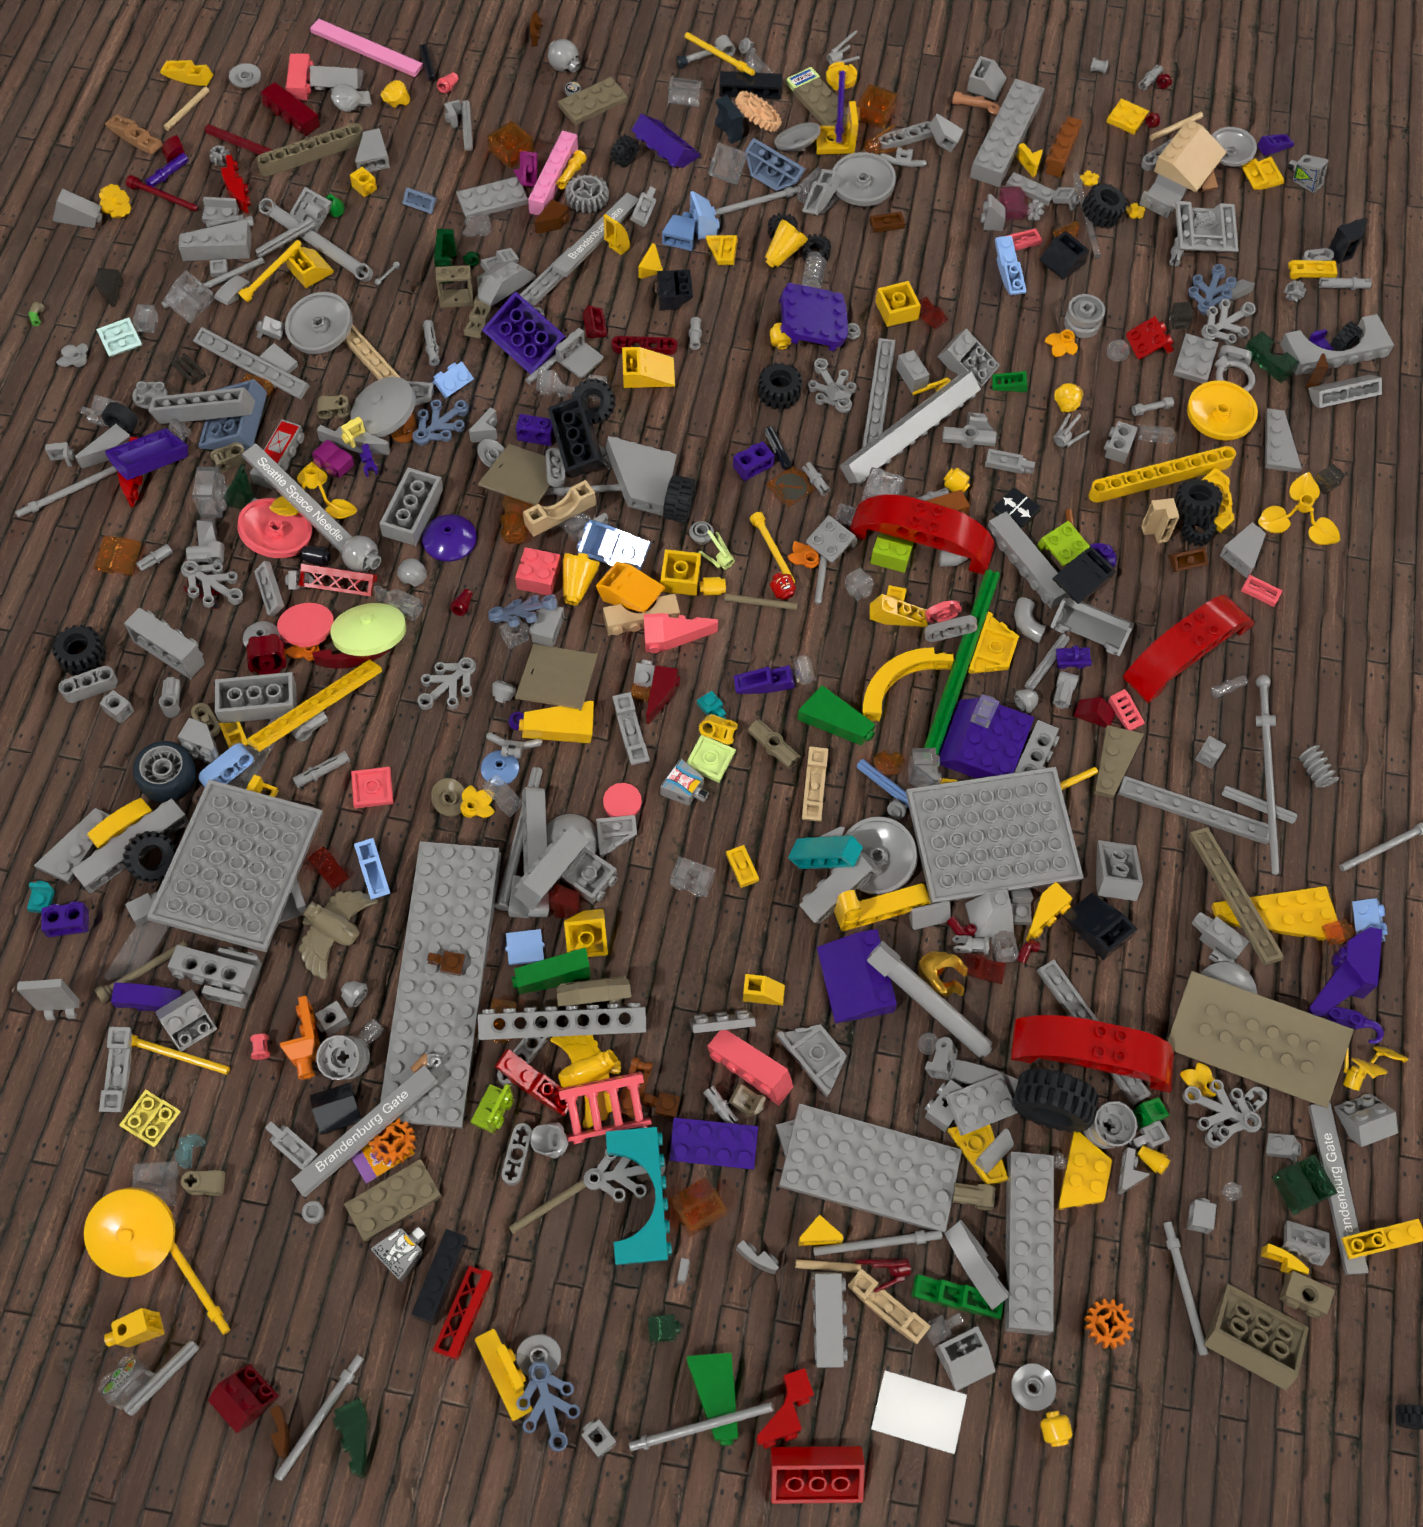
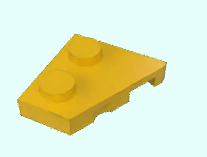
[706,235,738,265]

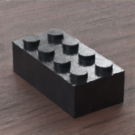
[548,395,605,478]

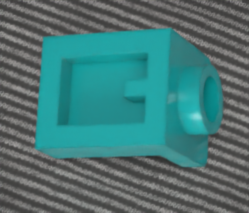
[27,881,55,913]

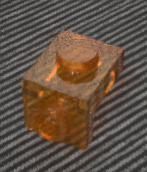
[1053,221,1080,238]
[1322,919,1355,946]

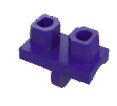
[1055,645,1092,669]

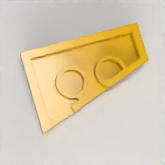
[947,1124,1008,1185]

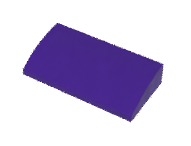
[105,428,188,480]

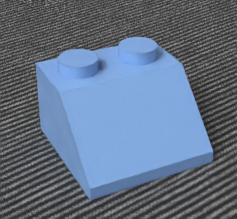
[690,191,720,239]

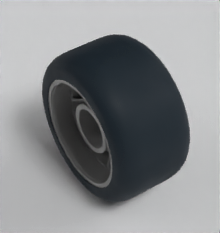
[133,741,196,802]

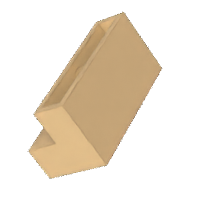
[1141,498,1179,543]

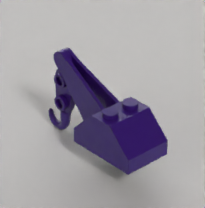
[1307,927,1384,1044]

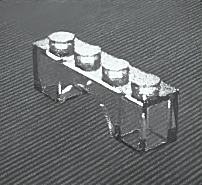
[536,369,609,402]

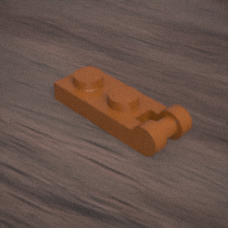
[619,1057,654,1119]

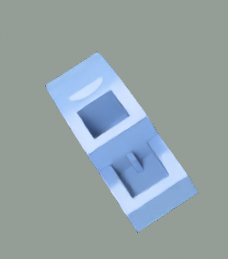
[995,236,1027,295]

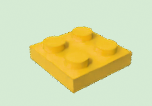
[1106,98,1149,135]

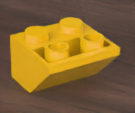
[286,247,334,288]

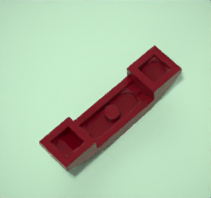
[312,649,390,669]

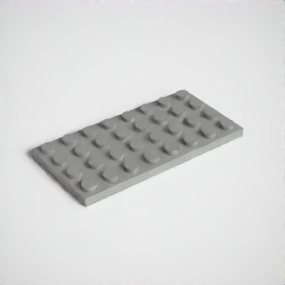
[779,1104,962,1234]

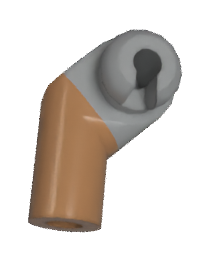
[410,1054,441,1073]

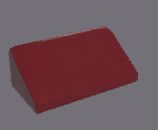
[583,305,607,339]

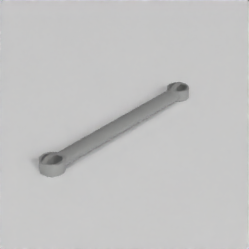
[259,198,373,282]

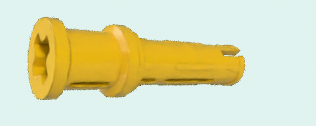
[556,150,587,189]

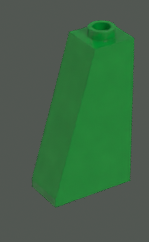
[797,685,875,746]
[512,948,591,994]
[687,1353,738,1446]

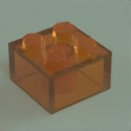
[857,84,898,129]
[487,120,534,168]

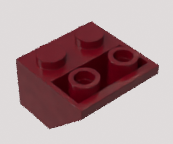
[208,1364,279,1433]

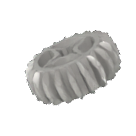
[565,173,609,214]

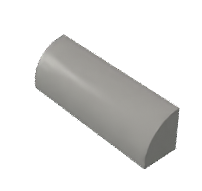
[1309,374,1382,408]

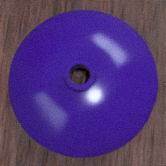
[422,514,477,562]

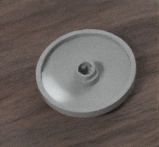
[832,152,896,206]
[285,292,353,354]
[351,377,416,437]
[844,817,918,895]

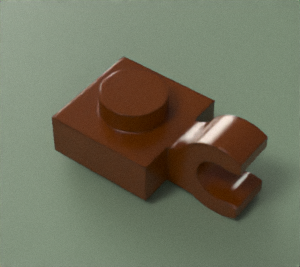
[427,951,465,976]
[642,1092,680,1119]

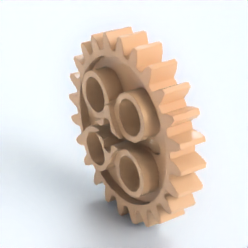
[735,91,782,132]

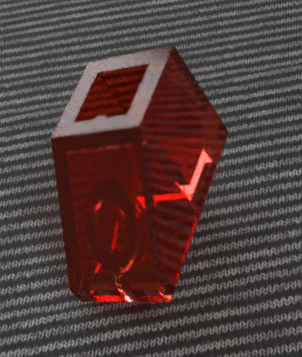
[549,884,580,918]

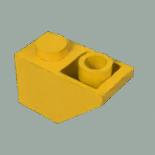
[743,974,785,1006]

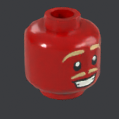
[770,572,796,601]

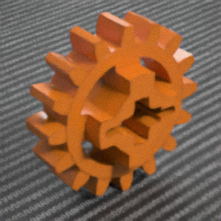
[369,1118,416,1165]
[1084,1299,1134,1349]

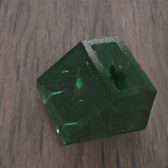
[1271,1154,1338,1216]

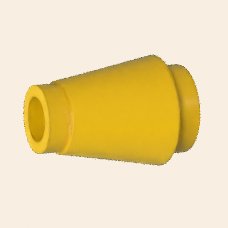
[1137,1145,1171,1175]

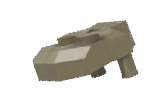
[557,976,631,1023]

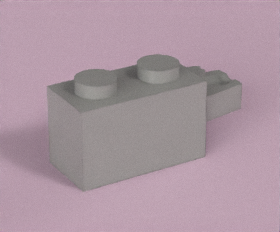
[1192,912,1250,960]

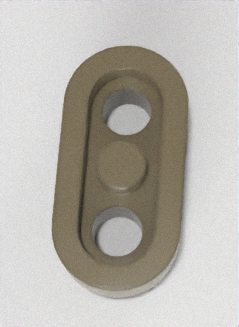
[191,703,221,737]

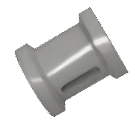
[1090,57,1109,75]

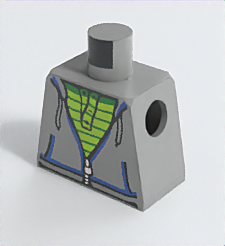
[1288,155,1328,193]

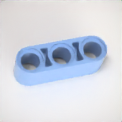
[198,743,254,787]

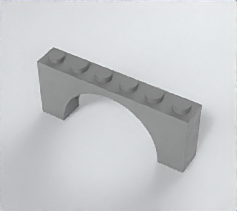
[1280,314,1394,375]

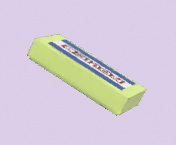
[786,67,820,91]

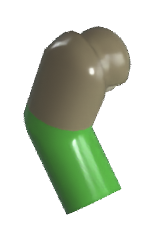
[28,302,44,326]

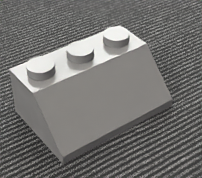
[310,66,364,91]

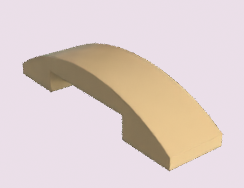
[802,747,828,822]
[848,1269,931,1344]

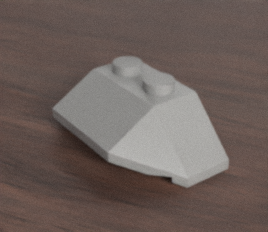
[477,261,536,307]

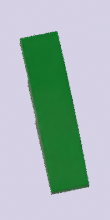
[911,1274,1004,1319]

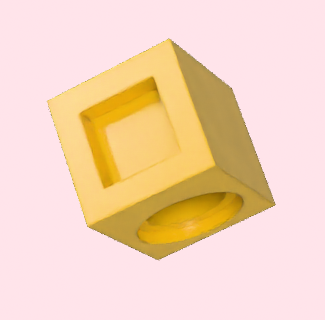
[350,167,377,197]

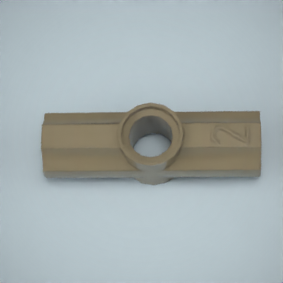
[748,719,800,769]

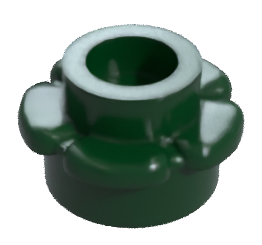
[463,251,479,267]

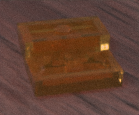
[94,536,142,576]

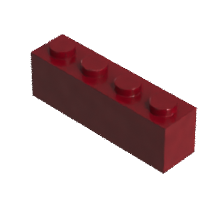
[260,82,320,136]

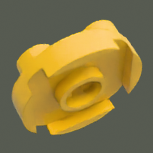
[826,62,857,91]

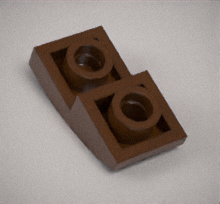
[530,11,543,47]

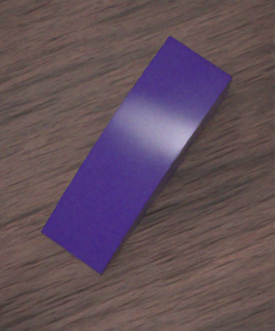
[734,665,795,694]
[111,983,183,1011]

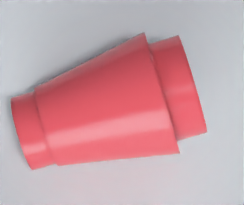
[437,72,458,93]

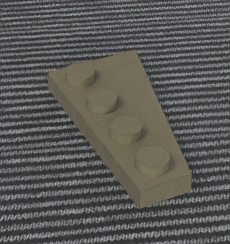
[1094,725,1144,798]

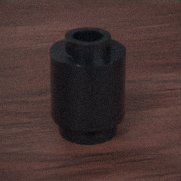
[301,545,330,566]

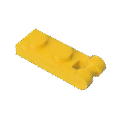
[1288,260,1338,279]

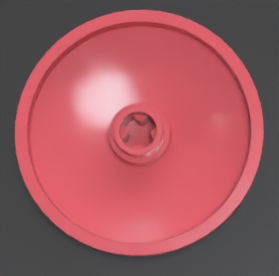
[237,498,312,558]

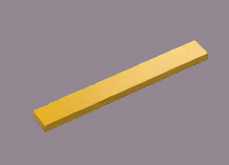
[247,660,382,752]

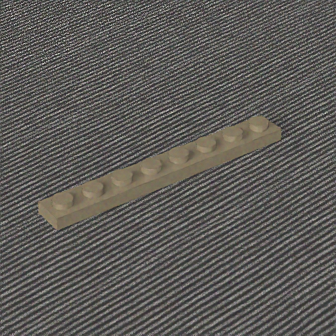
[1189,827,1284,966]

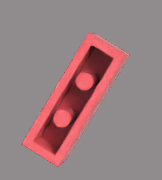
[286,54,314,100]

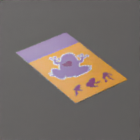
[351,1129,415,1184]

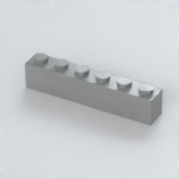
[149,387,255,424]
[987,511,1069,609]
[71,798,189,894]

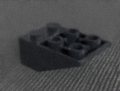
[1052,546,1117,604]
[1062,893,1137,961]

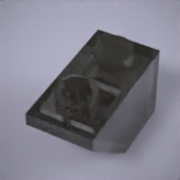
[94,268,124,307]

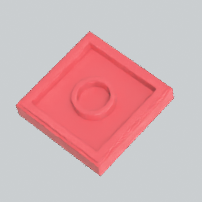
[351,767,394,809]

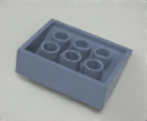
[198,379,267,450]

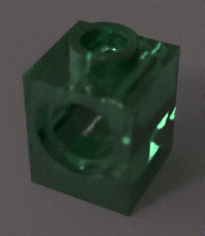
[648,1314,680,1343]

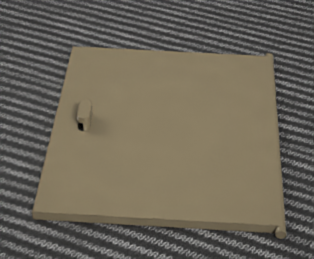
[478,444,551,506]
[515,644,598,711]

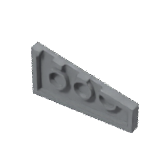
[1265,408,1302,473]

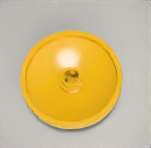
[1187,381,1258,440]
[84,1187,175,1277]

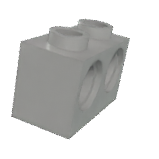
[1104,421,1138,464]

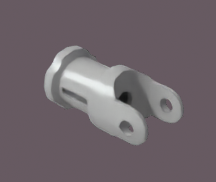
[952,935,989,954]

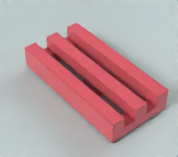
[1007,228,1042,251]
[1241,575,1283,607]

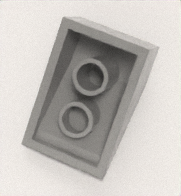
[1096,840,1143,901]

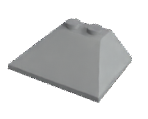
[1175,201,1239,253]

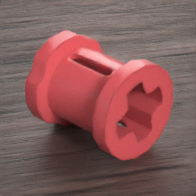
[250,1034,270,1060]

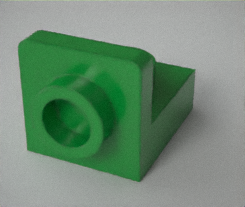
[1132,1097,1170,1130]

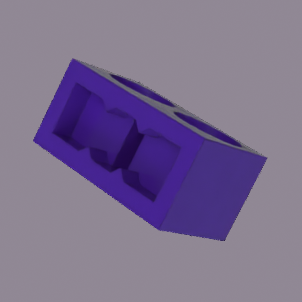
[516,414,555,446]
[733,441,775,481]
[42,901,89,937]

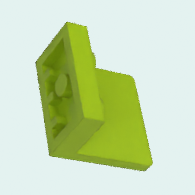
[1036,520,1090,566]
[471,1084,514,1134]

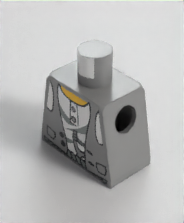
[371,1226,426,1283]

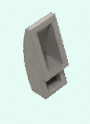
[802,169,842,215]

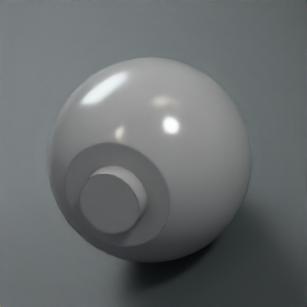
[548,39,580,73]
[342,535,381,572]

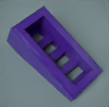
[1257,134,1294,155]

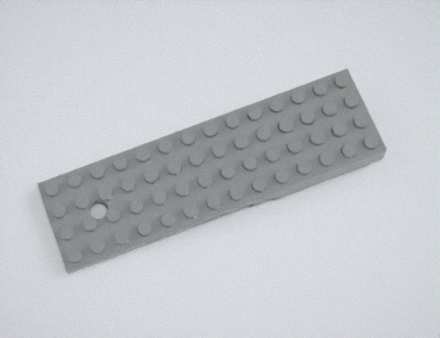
[380,841,501,1129]

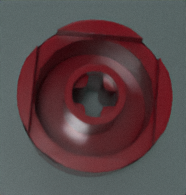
[246,634,287,675]

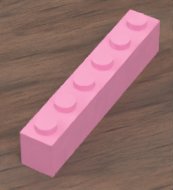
[528,131,578,216]

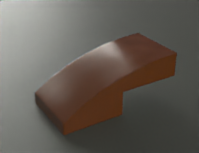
[270,1405,289,1459]

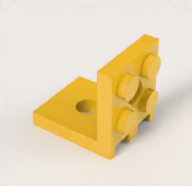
[815,101,858,154]

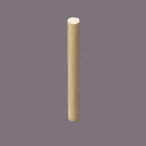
[164,87,209,131]
[1150,112,1203,141]

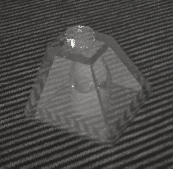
[708,142,748,185]

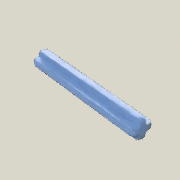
[857,759,909,808]

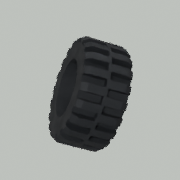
[1012,1068,1099,1132]

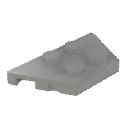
[776,1024,847,1098]

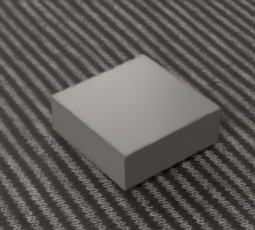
[210,259,228,277]
[677,1258,690,1285]

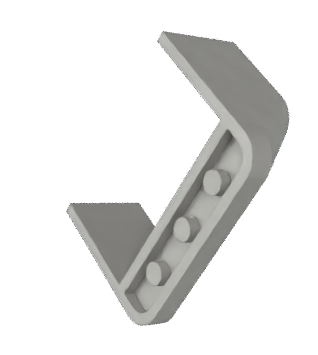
[1050,596,1134,656]

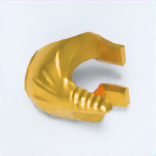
[917,951,968,997]

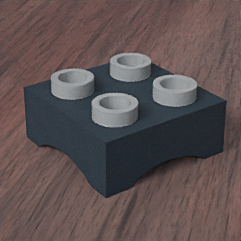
[715,95,744,144]

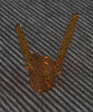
[864,124,905,154]

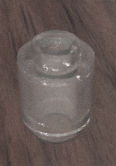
[793,655,815,685]

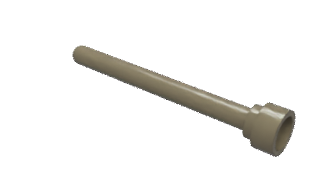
[94,942,187,1003]

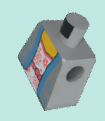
[660,759,709,805]

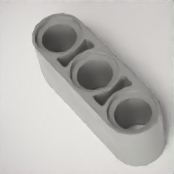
[58,666,118,703]

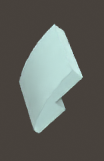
[97,318,142,357]

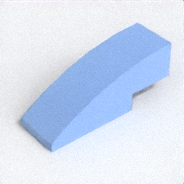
[354,838,390,900]

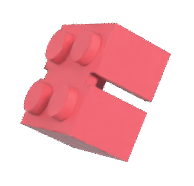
[515,547,561,595]

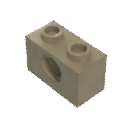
[1279,1271,1335,1319]

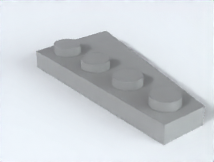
[34,808,109,884]

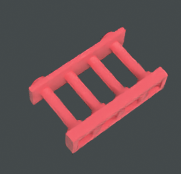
[558,1072,652,1144]

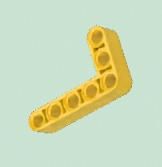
[834,884,931,931]

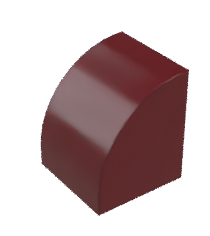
[162,135,185,163]

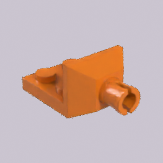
[280,996,320,1080]

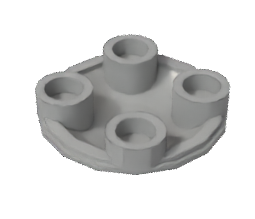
[132,381,168,409]

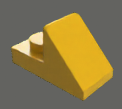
[1016,143,1043,178]

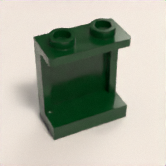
[434,229,457,283]

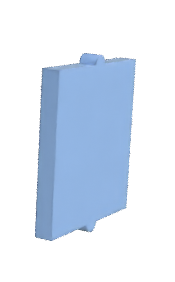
[505,929,545,966]

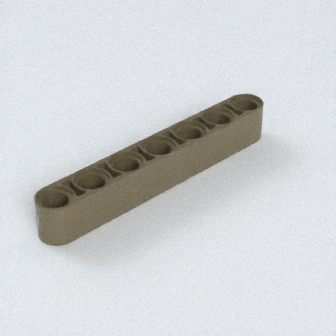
[256,123,363,176]

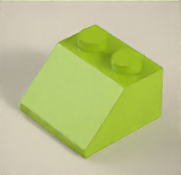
[870,533,914,573]

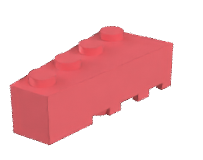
[707,1030,794,1106]

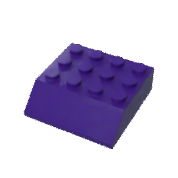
[935,697,1034,779]

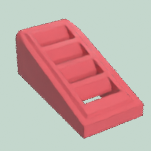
[1108,689,1145,731]

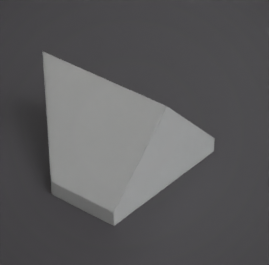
[967,412,1000,439]

